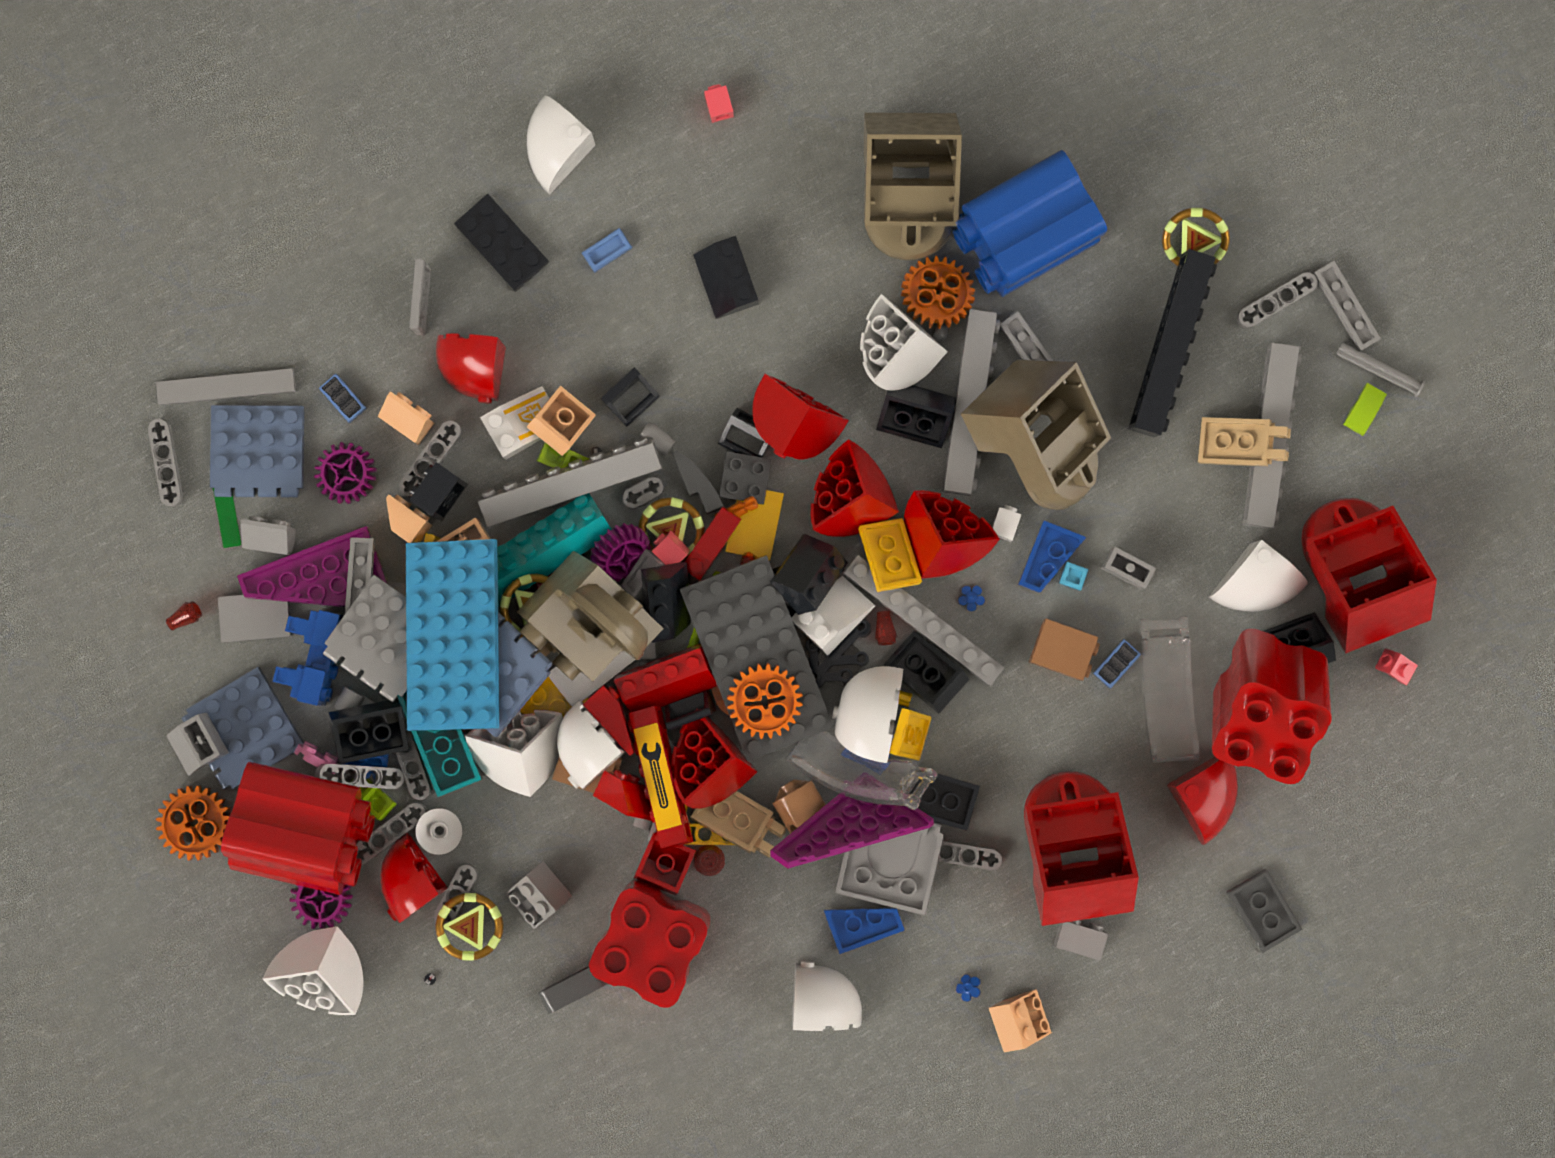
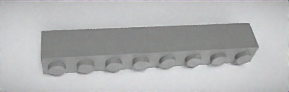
[942,309,1000,496]
[1242,343,1302,529]
[478,437,662,527]
[843,555,1004,686]

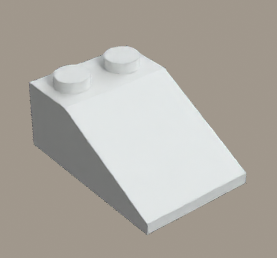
[791,576,875,656]

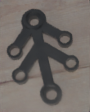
[806,619,872,688]

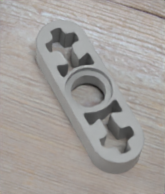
[434,864,478,924]

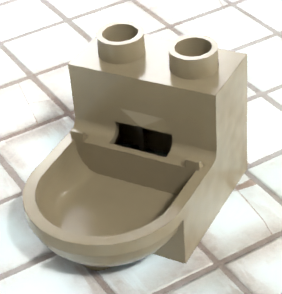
[863,113,962,260]
[961,360,1111,510]
[517,551,664,682]

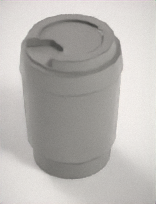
[639,422,676,456]

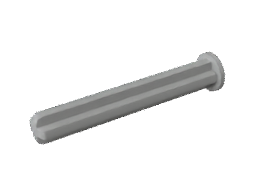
[1337,343,1425,397]

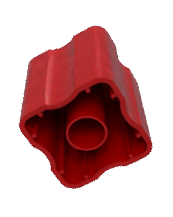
[1212,628,1332,784]
[221,761,375,895]
[589,880,710,1008]

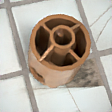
[772,779,826,834]

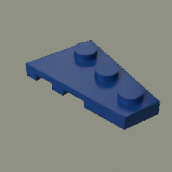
[1018,521,1086,593]
[824,908,904,954]

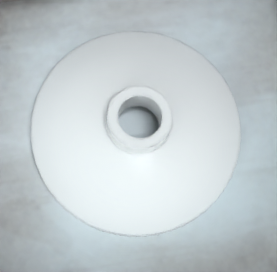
[416,808,462,855]

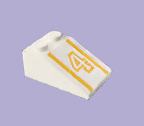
[480,386,549,460]

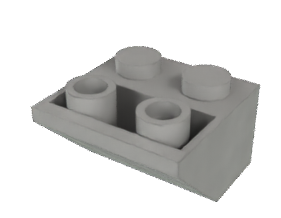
[241,516,297,556]
[166,713,229,776]
[505,861,573,929]

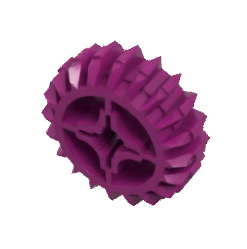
[314,442,377,504]
[590,523,652,582]
[289,885,353,929]

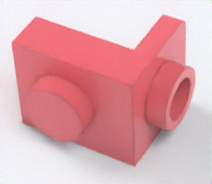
[1375,649,1418,685]

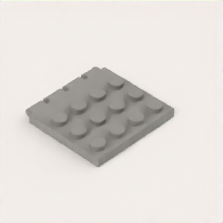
[323,575,407,702]
[835,822,945,915]

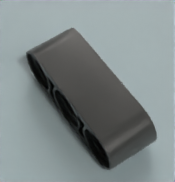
[539,966,608,1014]

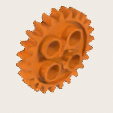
[901,256,975,329]
[727,663,803,739]
[156,785,230,861]

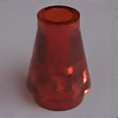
[166,601,202,631]
[875,611,898,646]

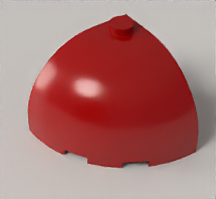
[436,333,506,404]
[753,374,849,460]
[811,439,899,537]
[904,490,999,579]
[671,709,757,809]
[1167,756,1238,845]
[380,833,448,924]

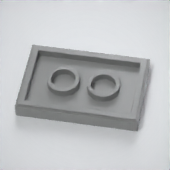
[409,259,431,336]
[218,595,292,643]

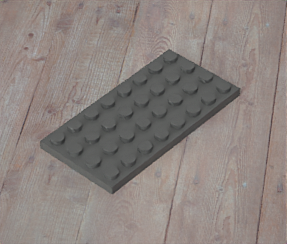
[680,555,834,761]

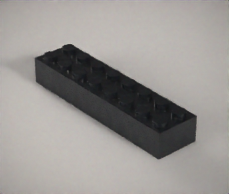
[1128,249,1217,437]

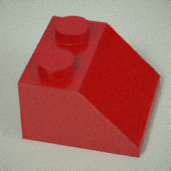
[593,770,651,821]
[633,832,696,896]

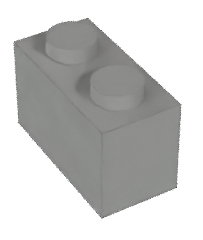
[1101,547,1156,590]
[1053,920,1108,961]

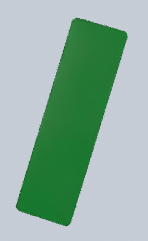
[213,488,241,548]

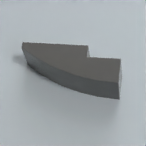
[673,451,724,514]

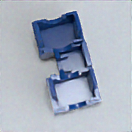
[272,610,344,706]

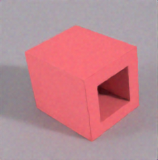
[704,84,734,123]
[652,530,690,565]

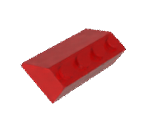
[614,643,718,712]

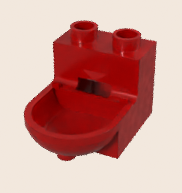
[1301,498,1437,654]
[1024,771,1139,926]

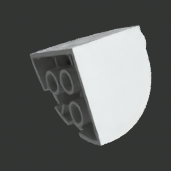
[527,95,595,195]
[860,294,948,391]
[1209,540,1308,612]
[832,666,903,763]
[557,700,626,789]
[465,710,563,797]
[262,927,363,1015]
[792,961,862,1031]

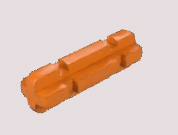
[715,496,758,517]

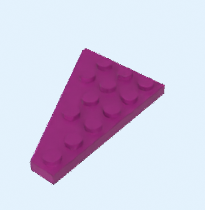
[237,526,388,607]
[770,773,934,869]

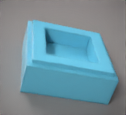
[1059,562,1089,591]

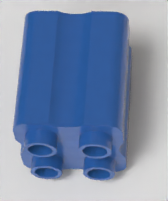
[952,150,1107,297]

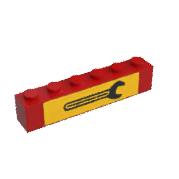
[628,706,694,849]

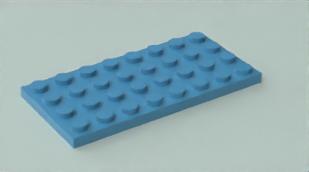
[406,539,499,731]

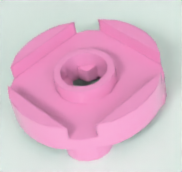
[294,741,338,774]

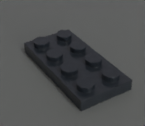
[454,194,549,292]

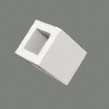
[991,505,1021,542]

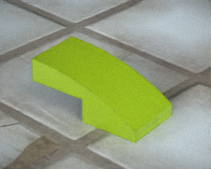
[1343,383,1387,436]
[536,442,589,469]
[352,778,397,821]

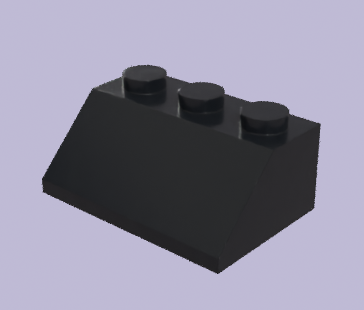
[693,236,759,319]
[876,385,957,448]
[770,534,848,615]
[641,562,691,643]
[1264,612,1336,663]
[328,698,409,764]

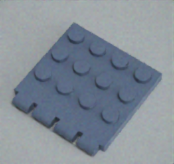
[210,405,304,497]
[487,612,552,737]
[182,667,304,789]

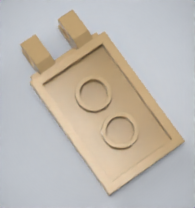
[1198,417,1291,467]
[691,791,786,858]

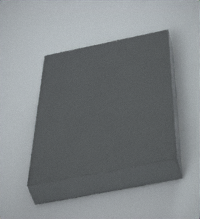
[1226,869,1303,953]

